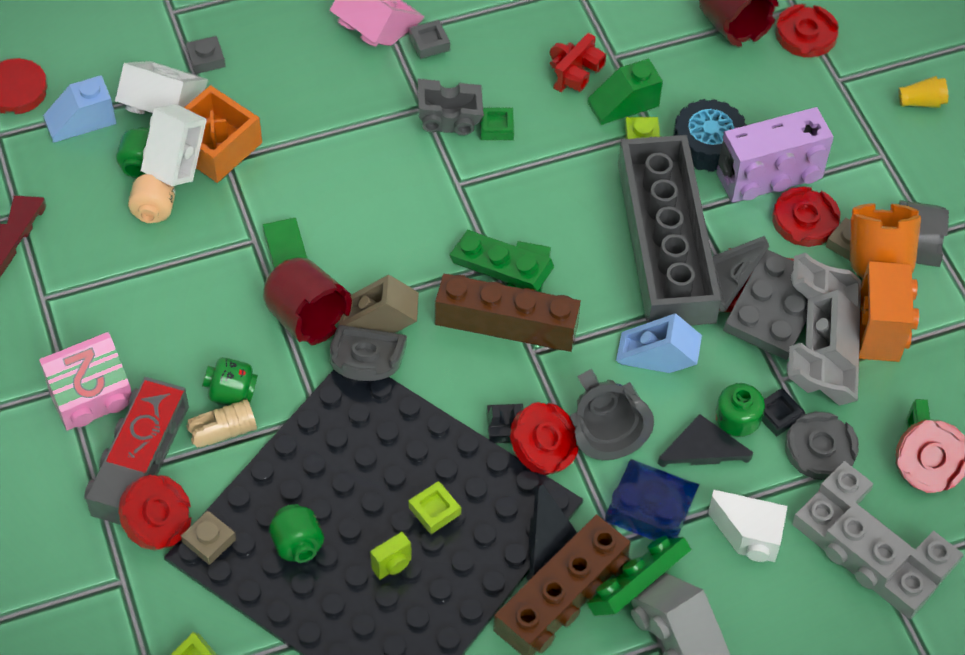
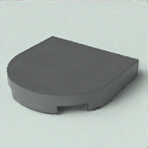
[330,325,407,381]

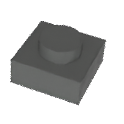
[409,20,450,59]
[186,36,226,74]

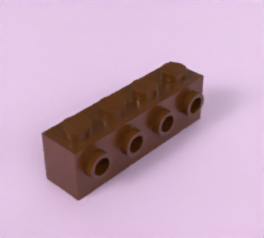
[435,273,581,352]
[494,514,631,655]

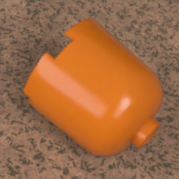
[850,203,921,279]

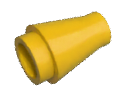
[899,76,948,108]

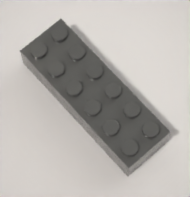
[618,135,721,326]

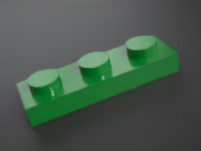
[449,230,554,292]
[587,536,692,616]

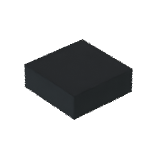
[762,388,805,437]

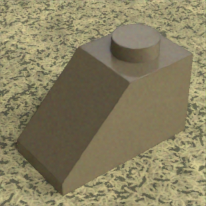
[338,274,419,333]

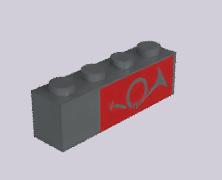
[84,377,189,525]

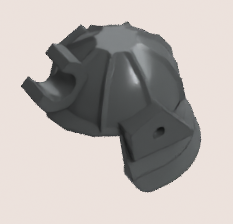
[570,369,654,460]

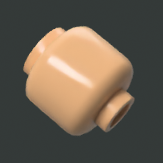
[128,174,176,223]

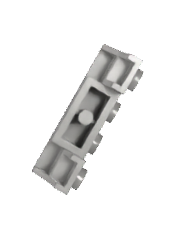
[787,252,861,406]
[792,461,964,620]

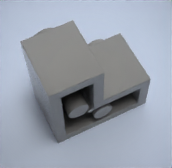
[631,573,730,655]

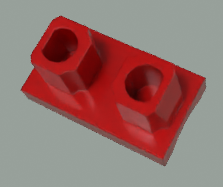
[550,33,607,93]

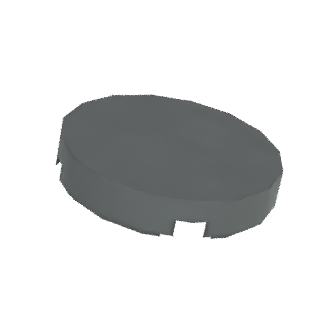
[785,412,859,480]

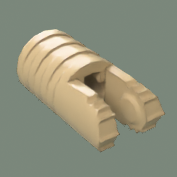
[186,399,257,448]

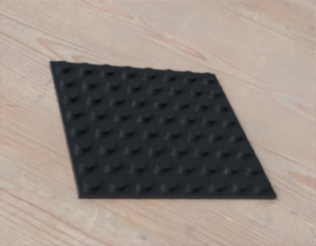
[164,370,583,655]

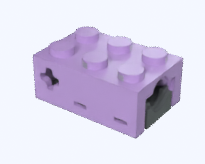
[716,107,834,203]

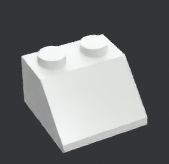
[115,61,208,114]

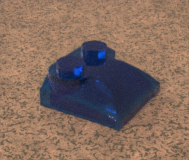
[605,459,699,540]

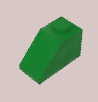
[587,58,663,125]

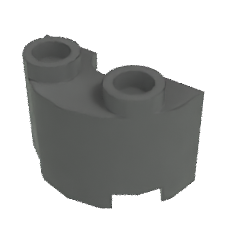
[418,79,483,135]
[899,200,949,267]

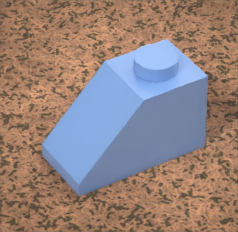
[43,75,116,143]
[616,313,702,373]

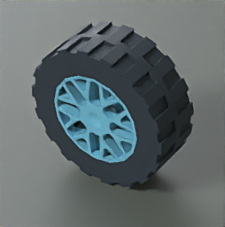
[673,99,747,171]

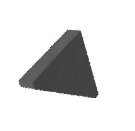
[712,236,770,312]

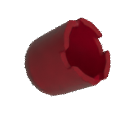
[700,0,779,47]
[263,258,352,346]

